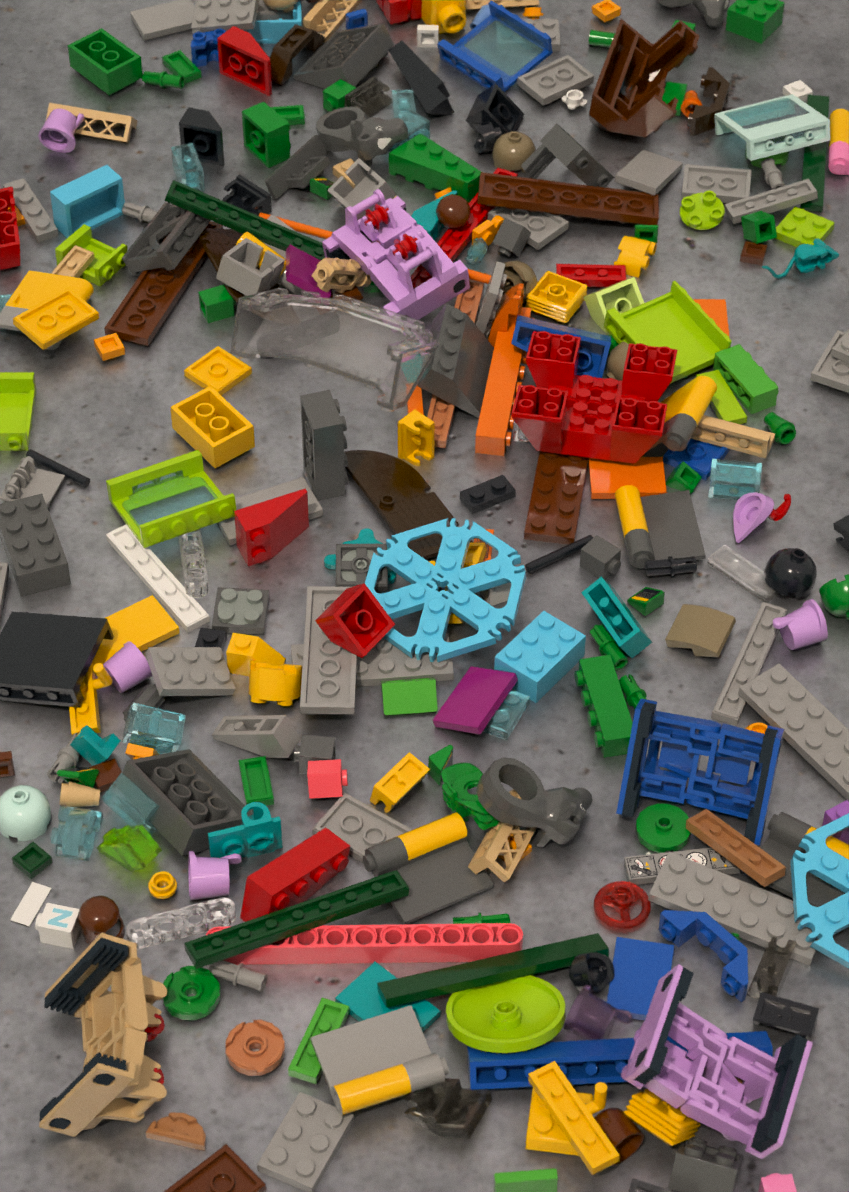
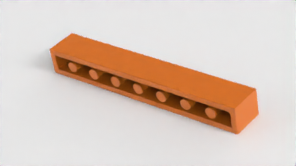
[475,307,535,456]

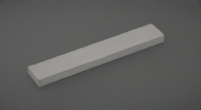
[711,602,787,726]

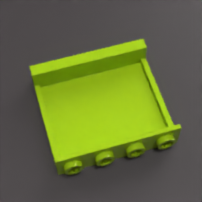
[604,281,732,384]
[0,372,37,451]

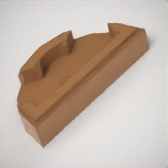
[146,1112,206,1151]

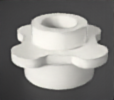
[562,89,587,109]

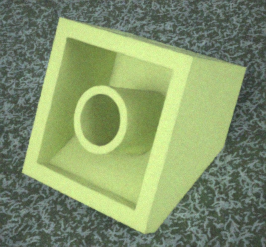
[584,277,644,335]

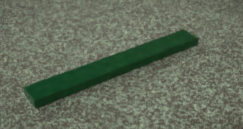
[800,95,829,212]
[164,180,325,260]
[184,870,409,969]
[377,933,609,1008]

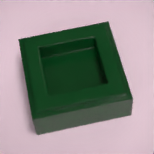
[12,842,53,879]

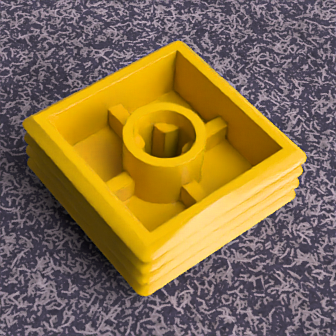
[526,271,588,323]
[526,1088,593,1156]
[623,1089,701,1146]

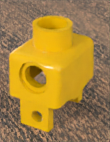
[422,0,467,34]

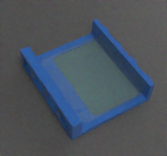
[437,0,553,92]

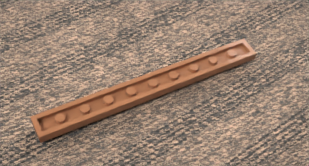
[427,279,485,448]

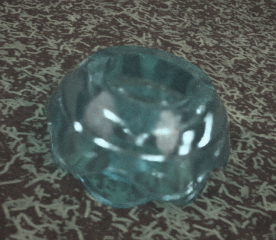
[464,237,488,265]

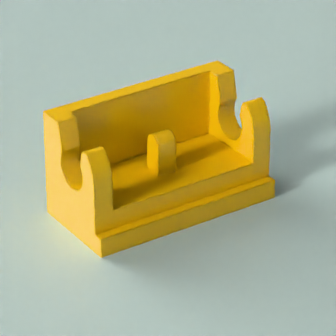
[398,409,435,466]
[370,752,430,813]

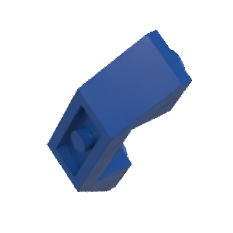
[659,910,748,1003]

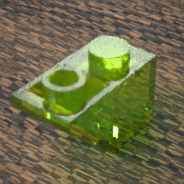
[97,824,162,871]

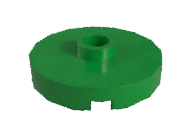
[636,803,691,853]
[162,966,220,1020]

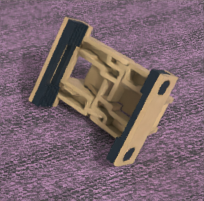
[39,933,167,1137]

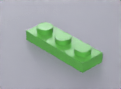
[288,998,350,1084]

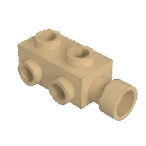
[311,258,372,293]

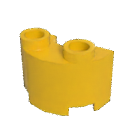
[614,236,657,278]
[248,660,302,706]

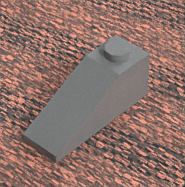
[212,715,301,758]

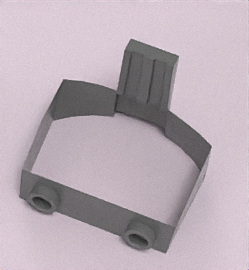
[521,123,614,188]

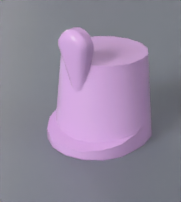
[38,109,84,153]
[772,599,828,650]
[95,641,152,693]
[188,851,241,901]

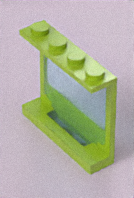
[106,450,236,548]

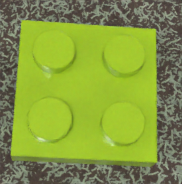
[775,207,835,247]

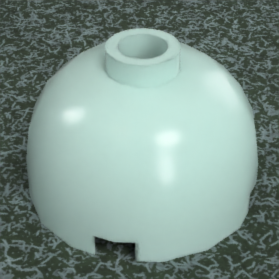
[0,785,52,842]

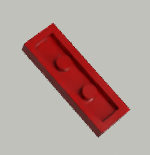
[556,264,626,287]

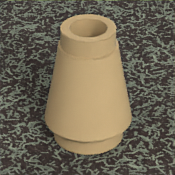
[59,781,100,809]

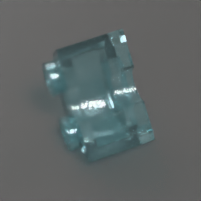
[51,806,103,861]

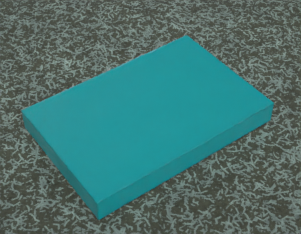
[335,962,440,1032]

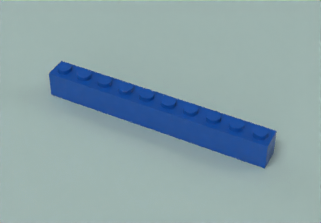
[467,1031,773,1090]

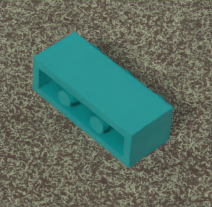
[581,576,652,658]

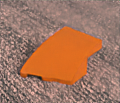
[488,283,524,347]

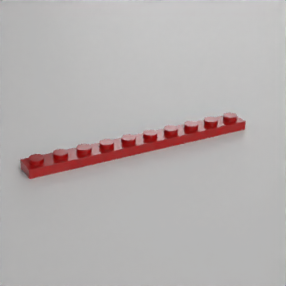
[410,168,518,289]

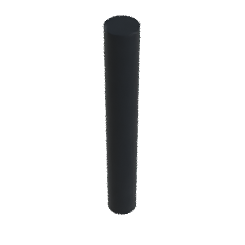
[26,449,90,487]
[525,535,593,573]

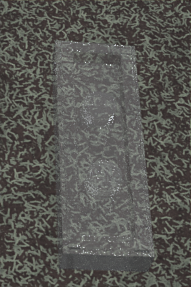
[707,545,779,603]

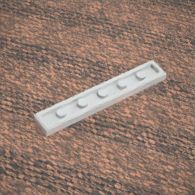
[106,524,210,633]

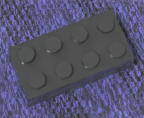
[300,390,348,501]
[0,494,71,597]

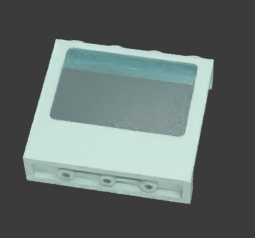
[715,94,830,161]

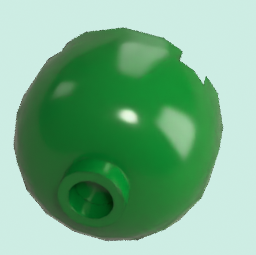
[819,574,849,620]

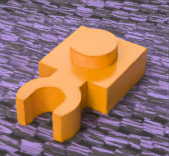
[472,215,504,252]

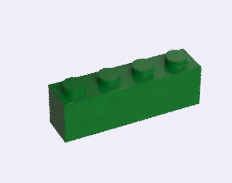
[575,655,633,758]

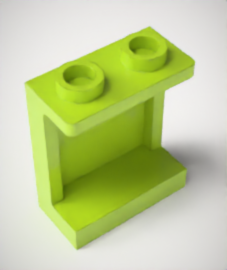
[55,224,128,287]

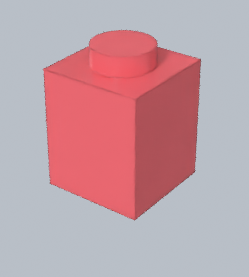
[307,759,348,799]

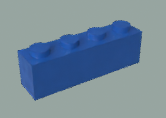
[511,315,611,378]

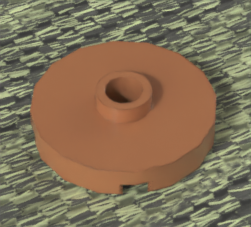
[225,1020,285,1076]

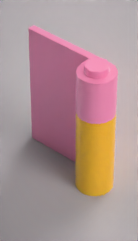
[828,109,849,175]

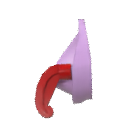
[733,492,791,544]

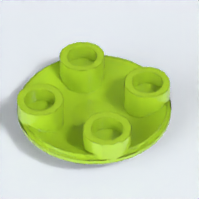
[680,190,725,230]

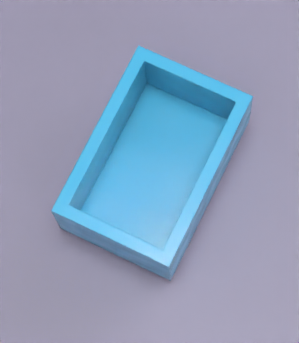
[50,165,125,238]
[494,611,586,703]

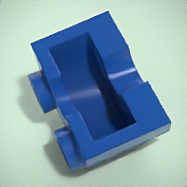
[191,28,226,67]

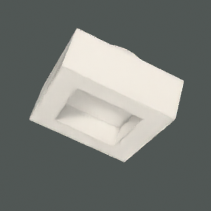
[417,25,439,48]
[782,80,813,101]

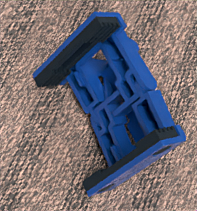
[616,699,784,845]

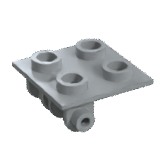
[0,456,65,508]

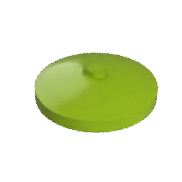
[446,975,566,1053]

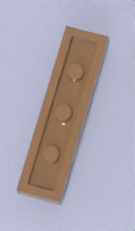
[685,809,786,887]

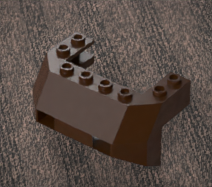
[589,19,700,137]

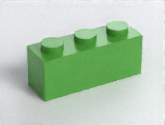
[713,344,779,415]

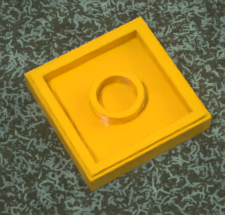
[184,346,252,396]

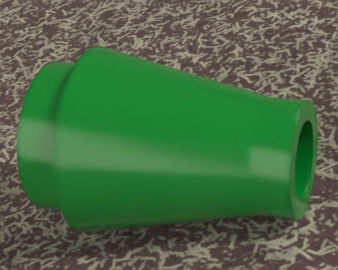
[764,412,796,444]

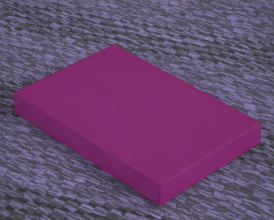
[286,244,331,301]
[433,666,518,734]

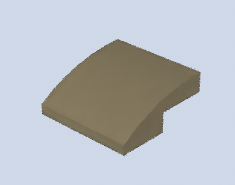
[665,604,736,657]

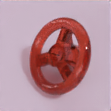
[594,881,651,930]

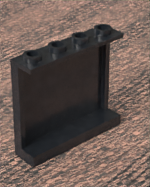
[0,612,114,707]

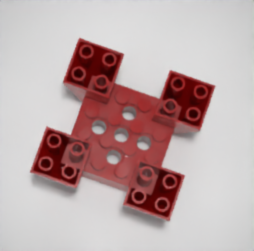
[511,331,678,464]

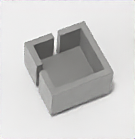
[327,158,397,220]
[216,238,285,300]

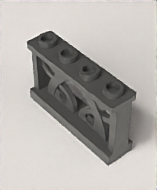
[122,202,211,275]

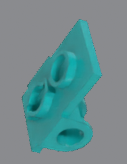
[208,802,283,858]

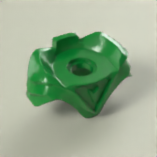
[441,763,500,830]

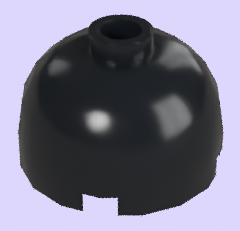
[763,548,817,598]

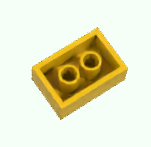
[170,386,255,468]

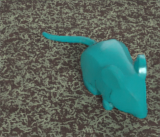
[762,238,839,279]

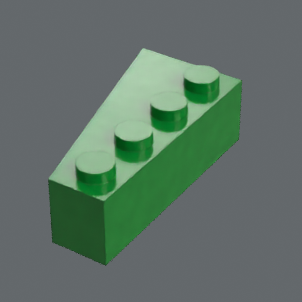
[389,133,481,203]

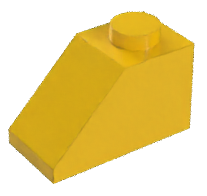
[226,633,286,676]

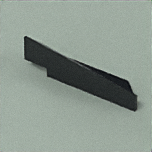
[389,40,454,115]

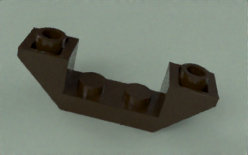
[270,24,325,85]
[687,67,730,136]

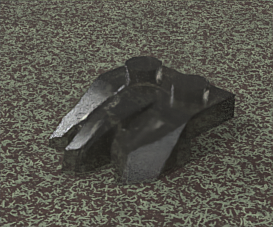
[404,1078,492,1139]

